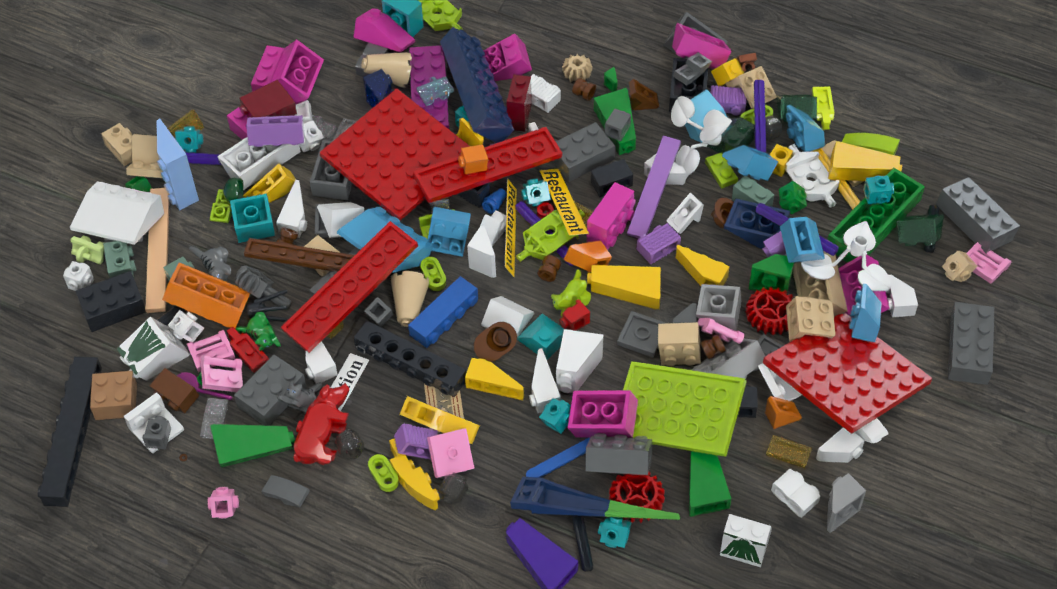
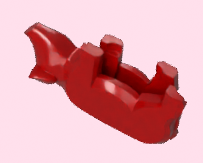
[293,383,350,465]

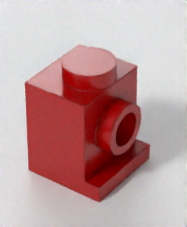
[559,299,590,331]

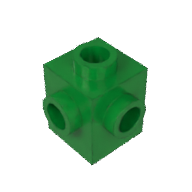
[779,181,807,214]

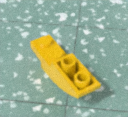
[399,396,480,444]
[389,438,440,510]

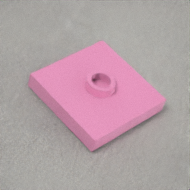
[427,428,474,478]

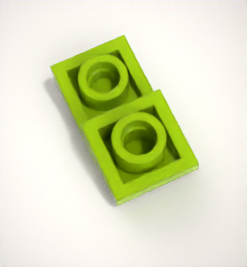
[210,189,232,223]

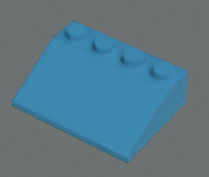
[337,207,434,273]

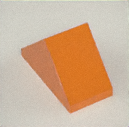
[765,396,802,429]

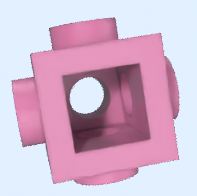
[208,487,239,518]

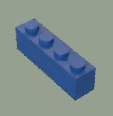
[408,276,478,348]

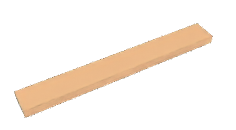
[145,188,170,313]

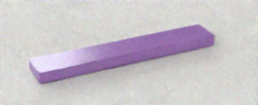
[627,136,681,238]

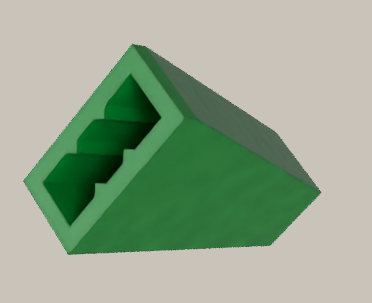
[594,88,636,155]
[210,424,295,468]
[689,451,731,517]

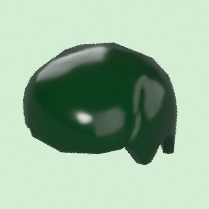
[223,177,244,204]

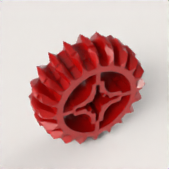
[746,286,793,335]
[609,471,665,523]

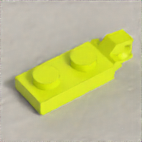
[812,87,834,130]

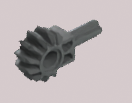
[234,265,292,310]

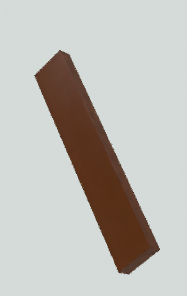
[244,238,355,272]

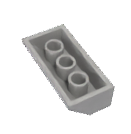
[691,338,765,379]

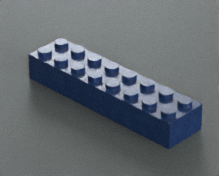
[440,27,514,143]

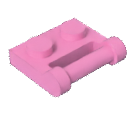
[967,242,1011,284]
[698,318,744,344]
[187,330,235,372]
[201,354,243,392]

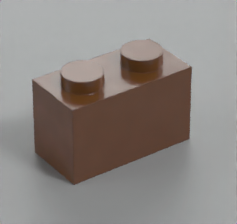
[150,368,200,414]

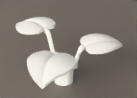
[671,96,732,178]
[801,221,891,291]

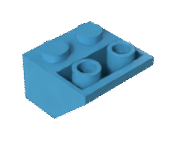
[786,105,825,152]
[722,145,778,181]
[428,207,471,257]
[780,217,825,263]
[849,283,882,342]

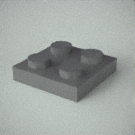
[617,311,668,358]

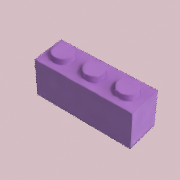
[246,115,304,147]

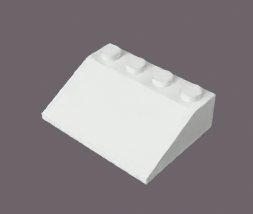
[70,181,164,245]

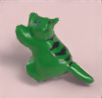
[235,312,281,351]

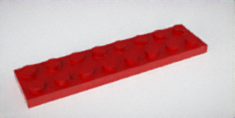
[413,127,563,203]
[281,221,418,353]

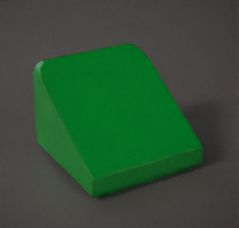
[604,67,617,92]
[125,176,152,192]

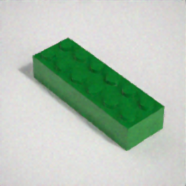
[827,168,925,263]

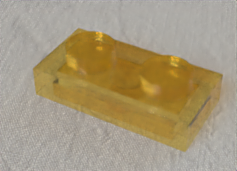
[766,435,812,468]

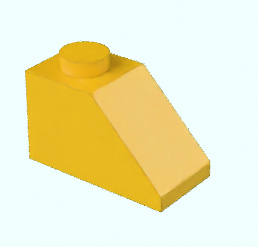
[711,58,744,87]

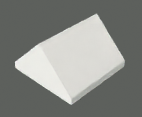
[317,202,364,238]
[467,226,496,278]
[481,296,534,337]

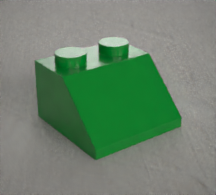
[749,254,794,293]

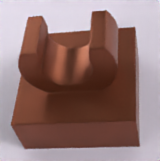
[736,53,757,72]

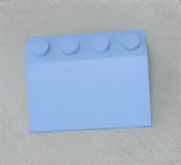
[157,119,199,210]

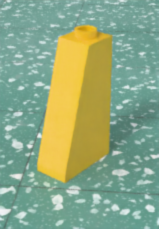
[828,141,902,181]
[587,265,660,309]

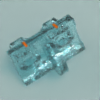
[417,76,454,106]

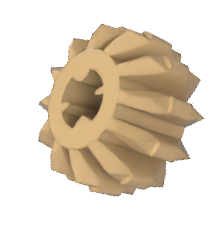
[562,54,592,82]

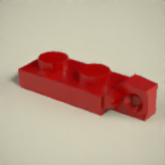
[227,327,269,373]

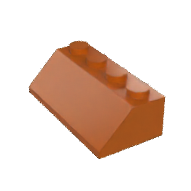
[162,263,250,328]

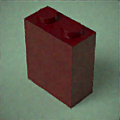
[507,74,532,132]
[239,80,297,118]

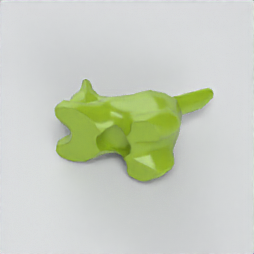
[551,269,591,317]

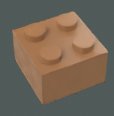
[90,371,137,420]

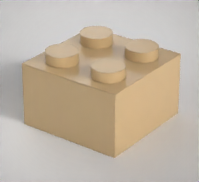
[658,322,701,366]

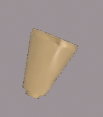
[361,52,412,88]
[391,271,429,327]

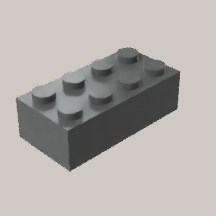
[935,177,1020,254]
[948,302,994,385]

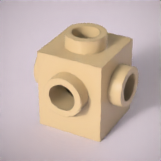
[942,251,978,282]

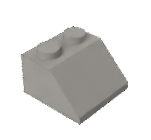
[696,284,742,331]
[827,473,866,533]

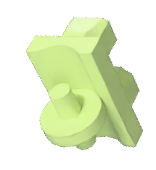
[71,235,105,264]

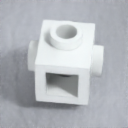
[299,121,324,152]
[63,261,94,291]
[168,310,204,342]

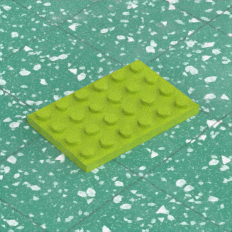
[623,361,747,457]

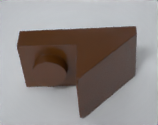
[628,79,659,110]

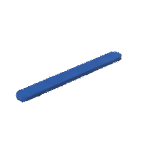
[526,437,591,478]

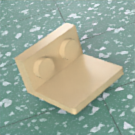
[726,66,777,109]
[126,134,163,178]
[786,296,835,342]

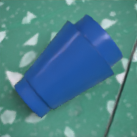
[482,188,507,214]

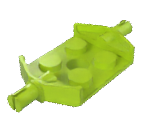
[418,0,463,31]
[516,210,585,262]

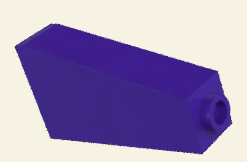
[506,518,579,589]

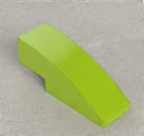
[842,133,900,155]

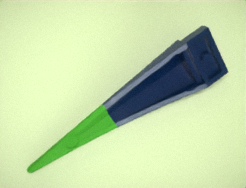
[510,477,680,520]

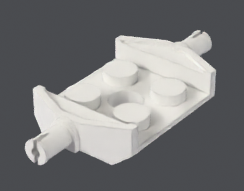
[785,144,839,208]

